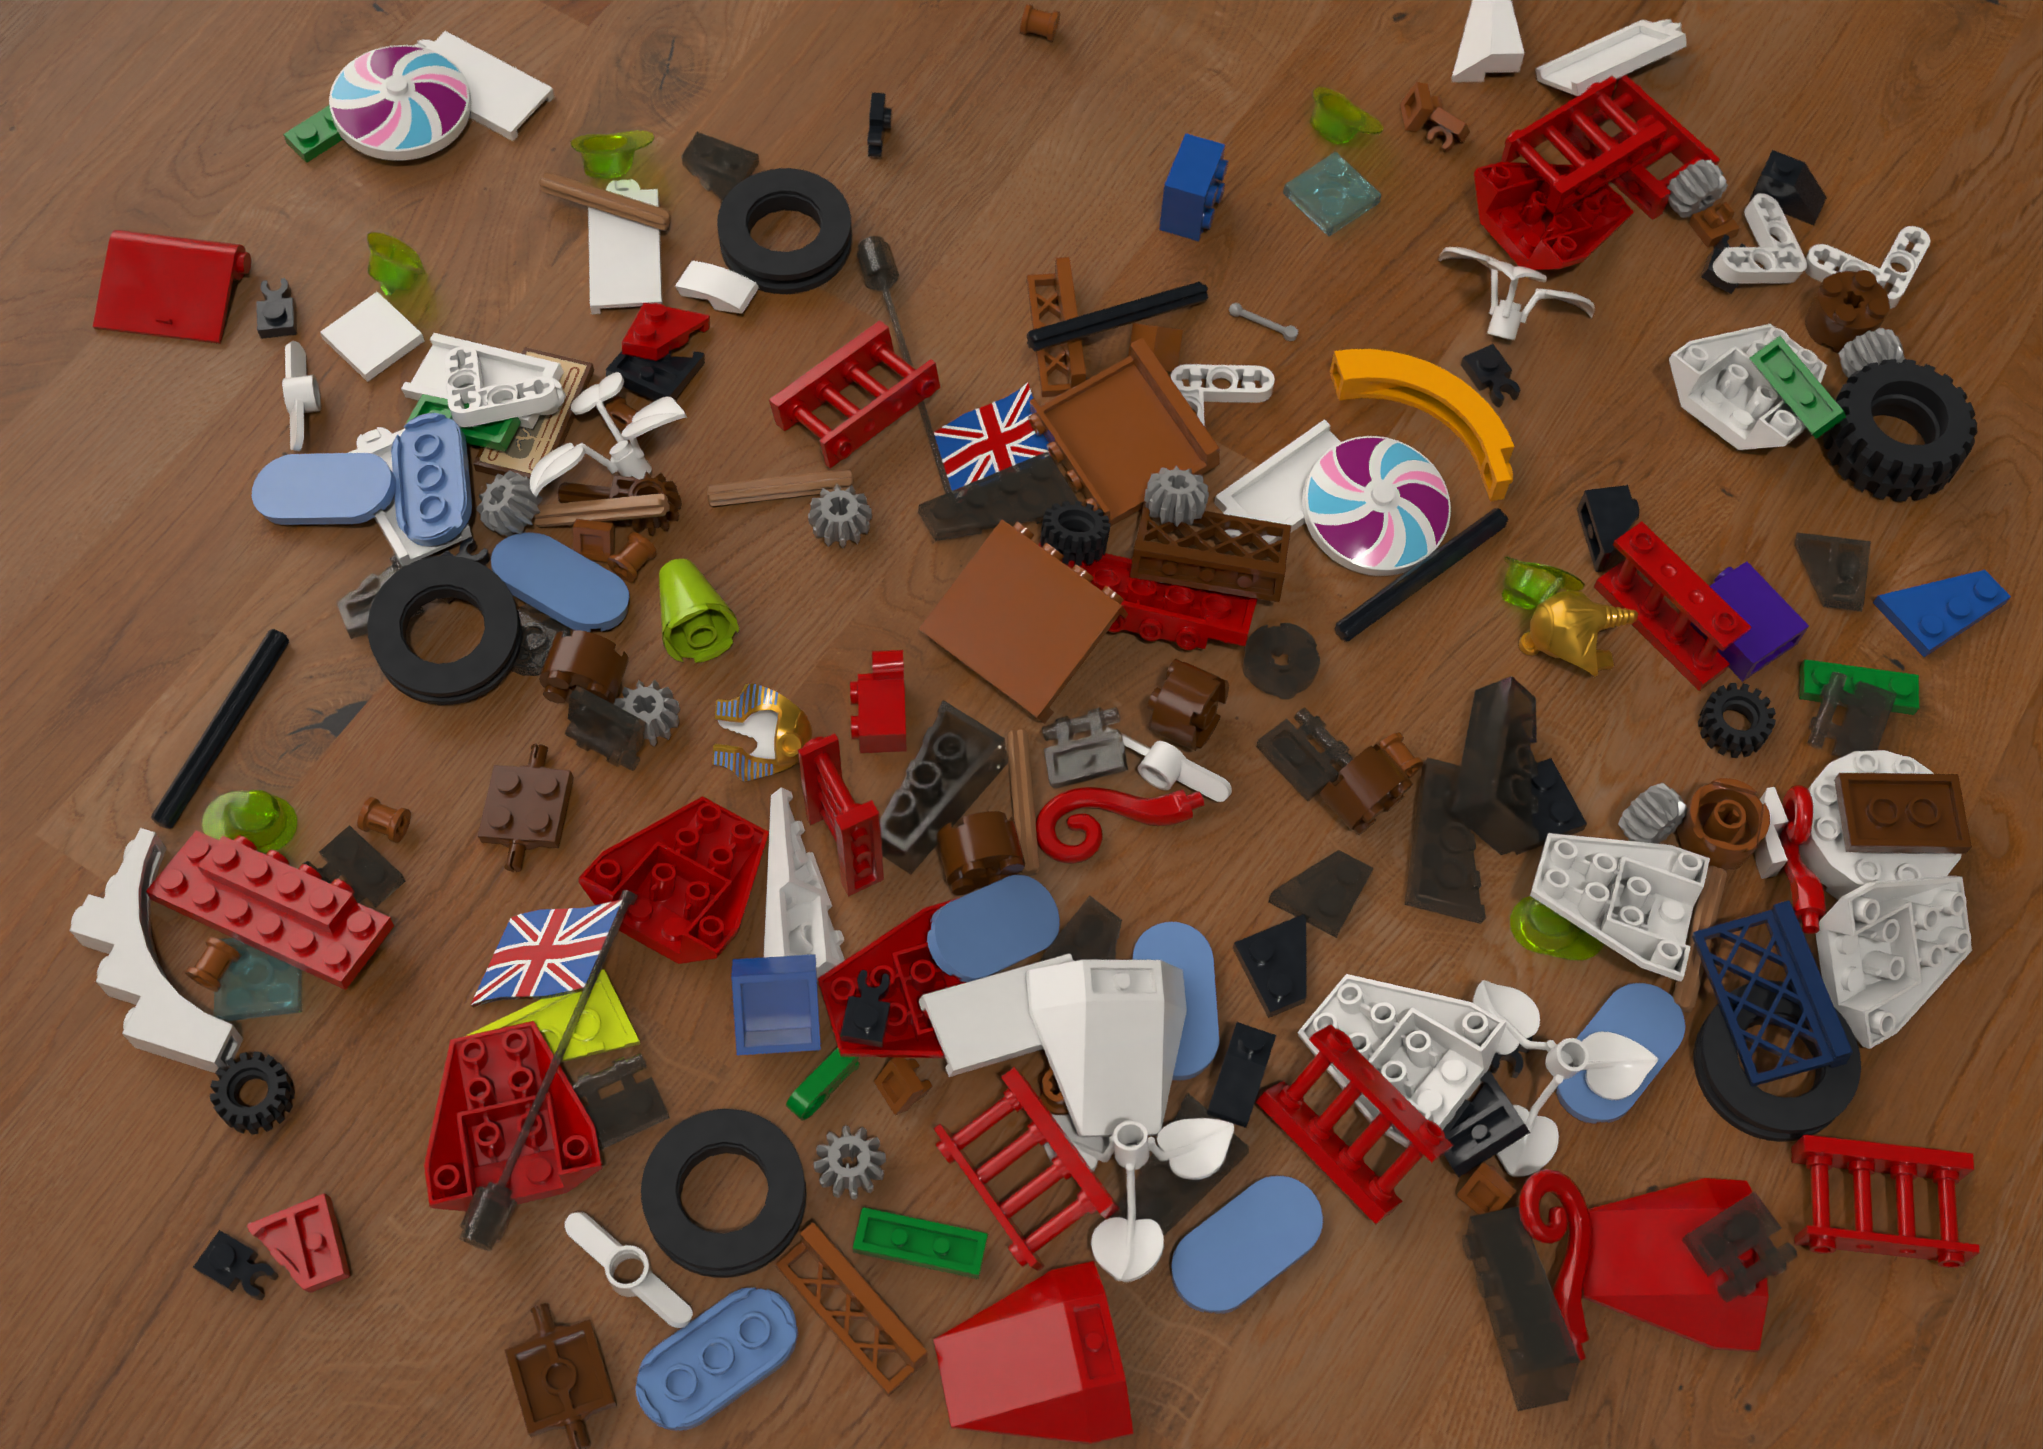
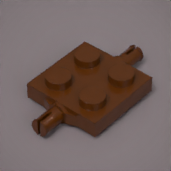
[478,744,574,872]
[505,1303,616,1449]

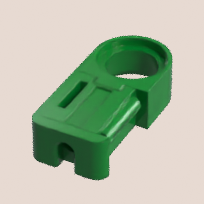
[786,1047,860,1121]

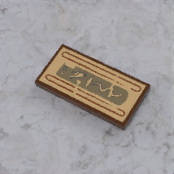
[473,347,594,488]

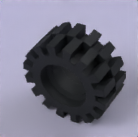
[1040,501,1110,566]
[1698,683,1776,758]
[210,1051,295,1135]

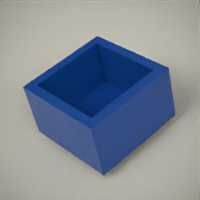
[1159,133,1229,241]
[731,954,821,1055]

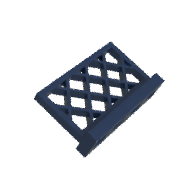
[1692,900,1853,1087]

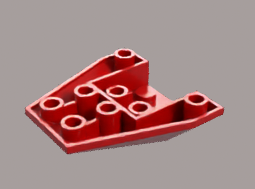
[1474,162,1634,270]
[578,796,769,964]
[818,898,967,1058]
[424,1021,603,1213]
[1582,1178,1769,1352]
[933,1261,1134,1444]

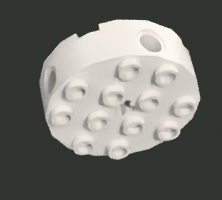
[1799,750,1962,900]

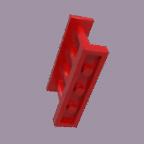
[1501,75,1667,215]
[1560,75,1720,220]
[769,320,941,469]
[1594,521,1752,691]
[798,733,884,897]
[1256,1024,1453,1224]
[933,1067,1120,1271]
[1791,1135,1980,1268]

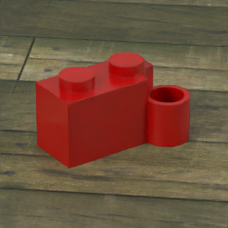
[850,650,907,753]

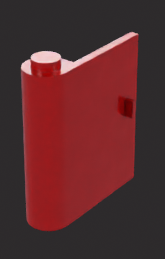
[92,230,251,344]

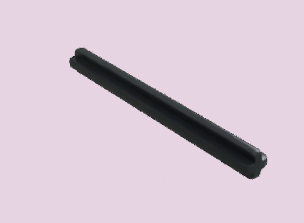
[1026,282,1208,352]
[1334,508,1508,642]
[151,629,289,829]

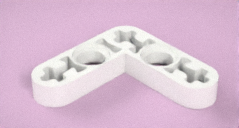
[1713,193,1807,283]
[1804,226,1930,309]
[444,346,559,427]
[1171,364,1275,425]

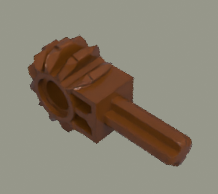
[558,471,682,536]

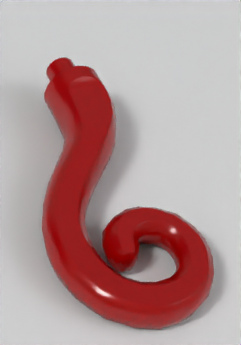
[1779,785,1827,934]
[1036,787,1205,864]
[1519,1169,1592,1363]

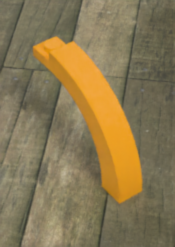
[1330,349,1515,502]

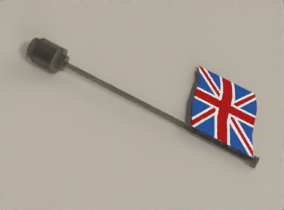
[857,236,1051,518]
[459,890,638,1251]

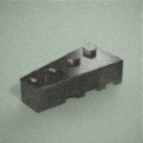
[1452,676,1539,855]
[880,700,1008,875]
[1462,1206,1580,1411]

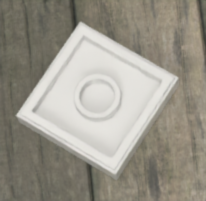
[320,292,424,382]

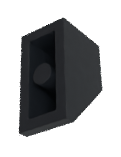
[1750,150,1827,226]
[1577,485,1639,572]
[1207,1022,1276,1128]

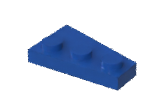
[1873,570,2011,657]

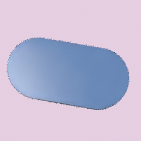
[391,413,472,546]
[252,453,396,525]
[491,532,629,632]
[927,875,1060,982]
[1132,922,1219,1081]
[1556,983,1685,1124]
[1171,1176,1323,1314]
[636,1287,797,1431]

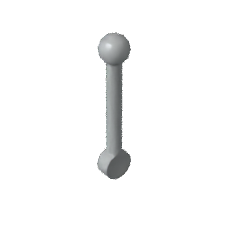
[1229,303,1298,341]

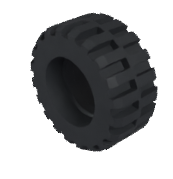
[1823,359,1977,501]

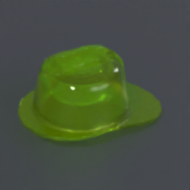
[1310,87,1384,144]
[570,130,655,178]
[367,232,426,296]
[1502,556,1585,610]
[201,790,298,853]
[1510,896,1604,961]

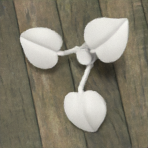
[1439,247,1595,341]
[530,372,687,498]
[1472,980,1658,1177]
[1044,1114,1234,1282]

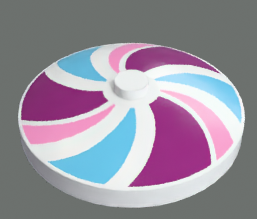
[329,45,471,160]
[1302,436,1451,576]

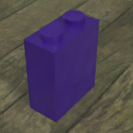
[1690,561,1809,682]

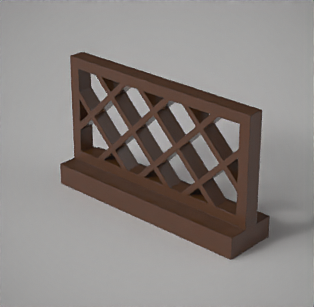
[1130,501,1292,602]

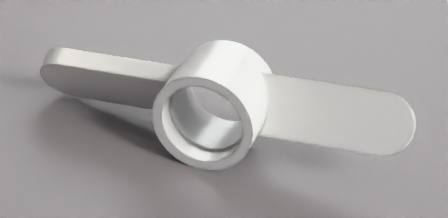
[283,341,321,451]
[1101,725,1232,802]
[565,1212,692,1328]

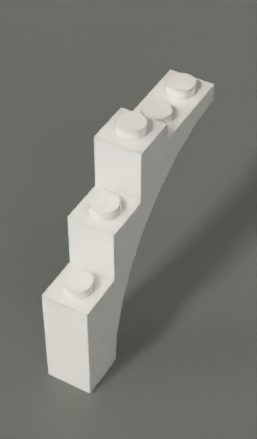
[70,828,243,1073]

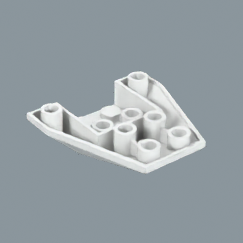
[1669,324,1827,450]
[1530,833,1710,982]
[1815,876,1972,1049]
[1026,960,1187,1137]
[1298,974,1506,1148]

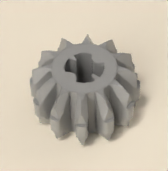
[1667,159,1728,217]
[1838,328,1905,378]
[1144,466,1209,527]
[476,471,543,537]
[808,484,872,549]
[613,680,680,747]
[1618,783,1687,844]
[814,1125,886,1200]

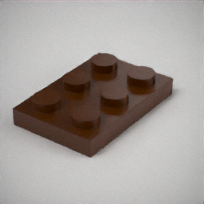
[1834,773,1972,854]

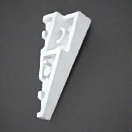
[1452,0,1524,82]
[764,787,845,982]

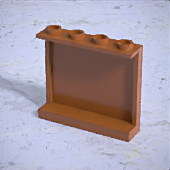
[1028,338,1220,527]
[919,519,1128,724]

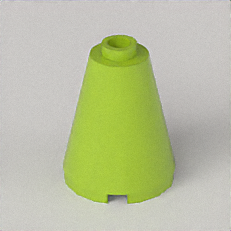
[659,559,739,663]

